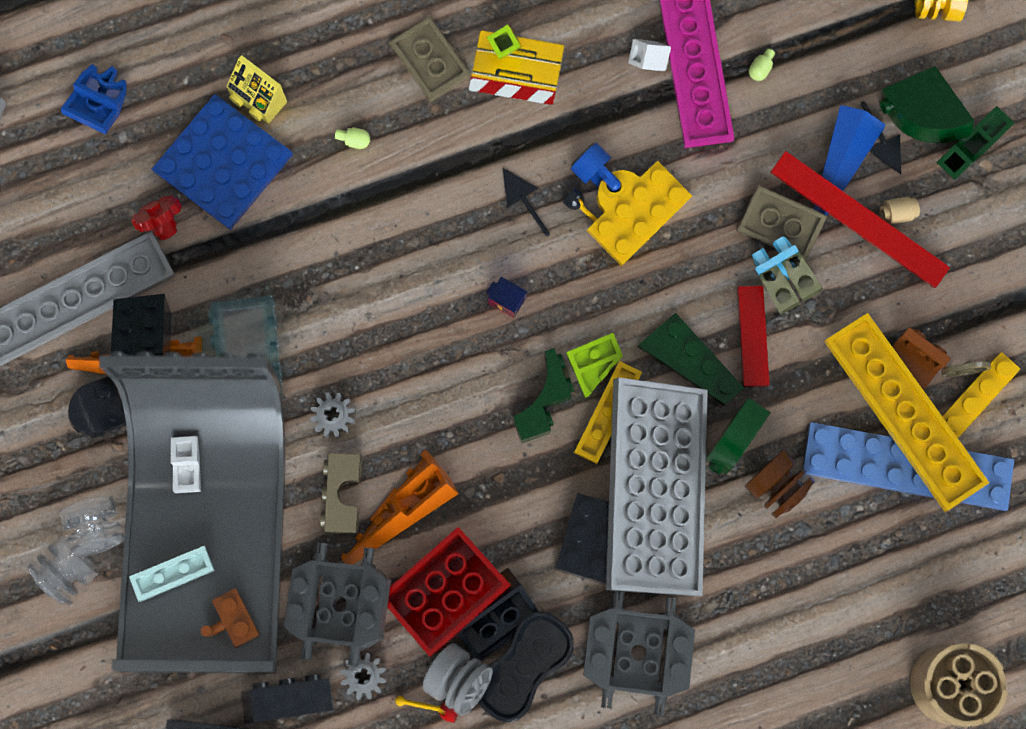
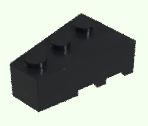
[241,674,333,724]

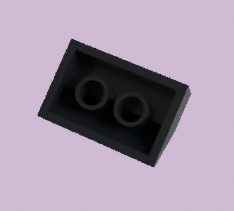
[457,568,539,661]

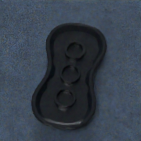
[478,611,574,722]

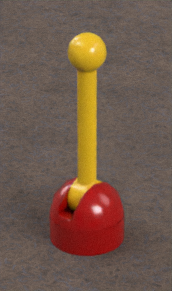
[395,695,458,723]

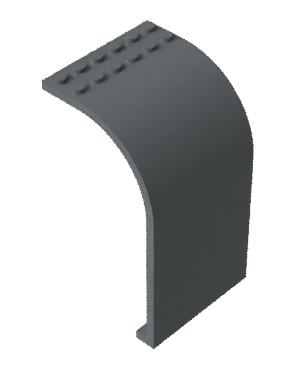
[99,352,285,674]

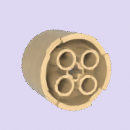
[910,644,1008,727]

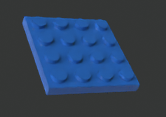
[152,94,293,231]

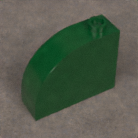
[879,66,974,144]
[706,398,771,475]

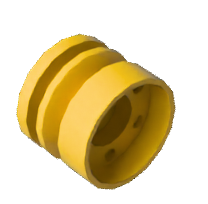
[915,0,968,22]

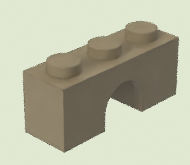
[320,453,362,535]

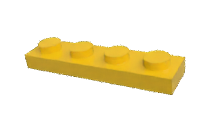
[942,352,1020,438]
[574,361,642,464]

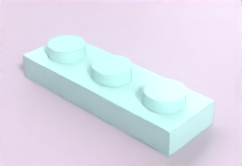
[129,546,215,602]

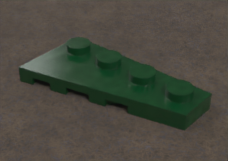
[637,313,744,406]

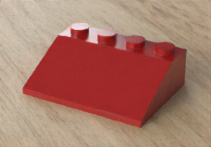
[387,527,511,658]

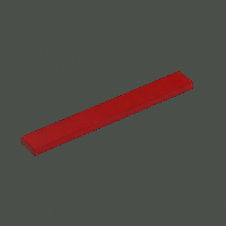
[770,151,951,288]

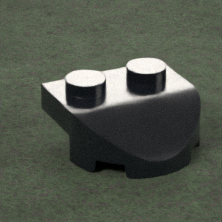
[68,376,126,438]

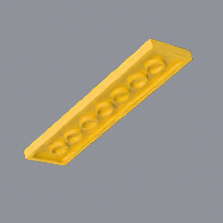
[824,313,990,512]

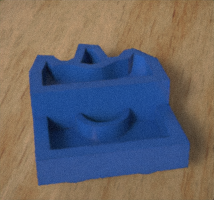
[61,64,127,135]

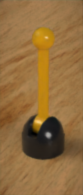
[562,188,597,222]

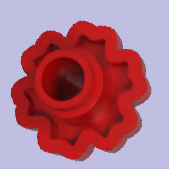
[131,195,182,240]

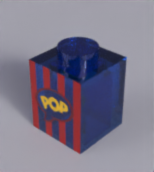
[486,277,527,318]

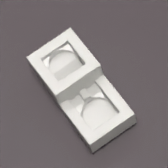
[171,436,201,493]

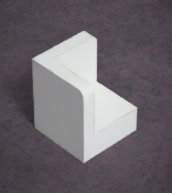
[628,39,671,71]

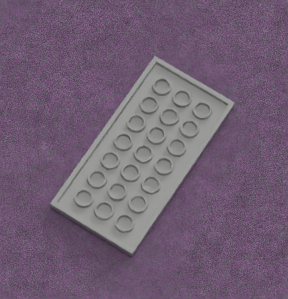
[606,378,708,596]

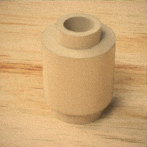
[879,196,920,225]

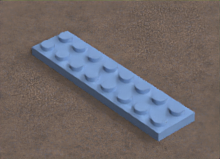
[802,422,1015,511]

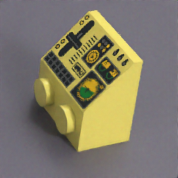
[227,55,287,124]

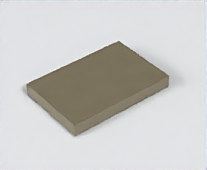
[389,16,471,103]
[736,185,827,261]

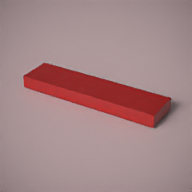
[737,286,770,387]

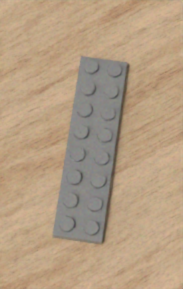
[0,231,176,366]

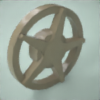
[941,360,991,377]

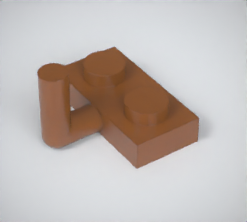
[200,588,260,648]

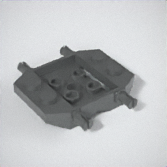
[284,543,391,666]
[583,590,695,716]

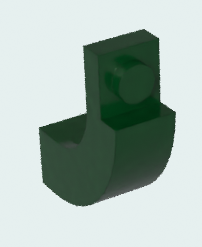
[936,105,1015,180]

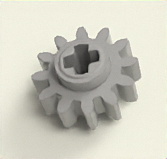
[310,392,356,438]
[340,653,387,700]

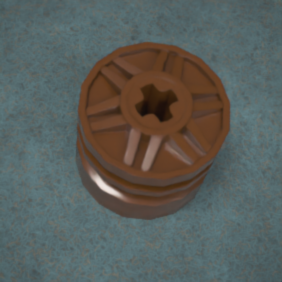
[744,449,815,519]

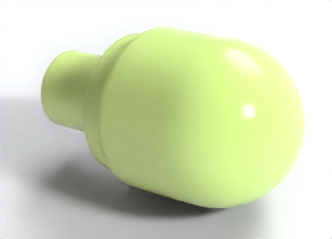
[749,49,775,81]
[335,127,370,149]

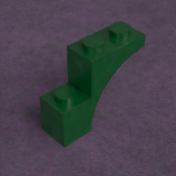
[513,348,574,444]

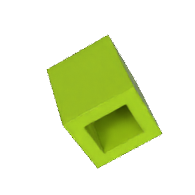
[487,24,523,59]

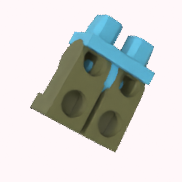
[752,236,823,315]

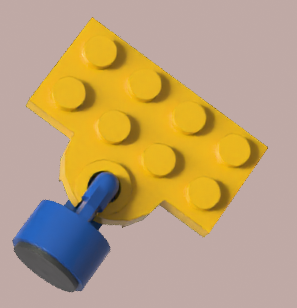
[570,142,692,266]

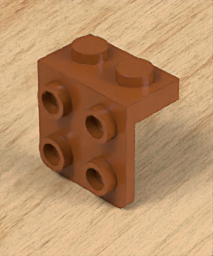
[892,327,951,390]

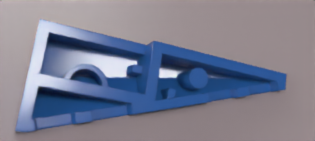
[813,105,885,215]

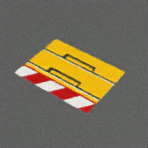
[469,31,564,105]

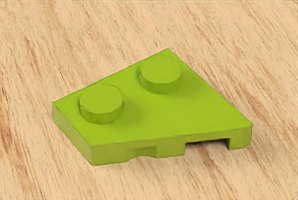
[565,333,623,398]

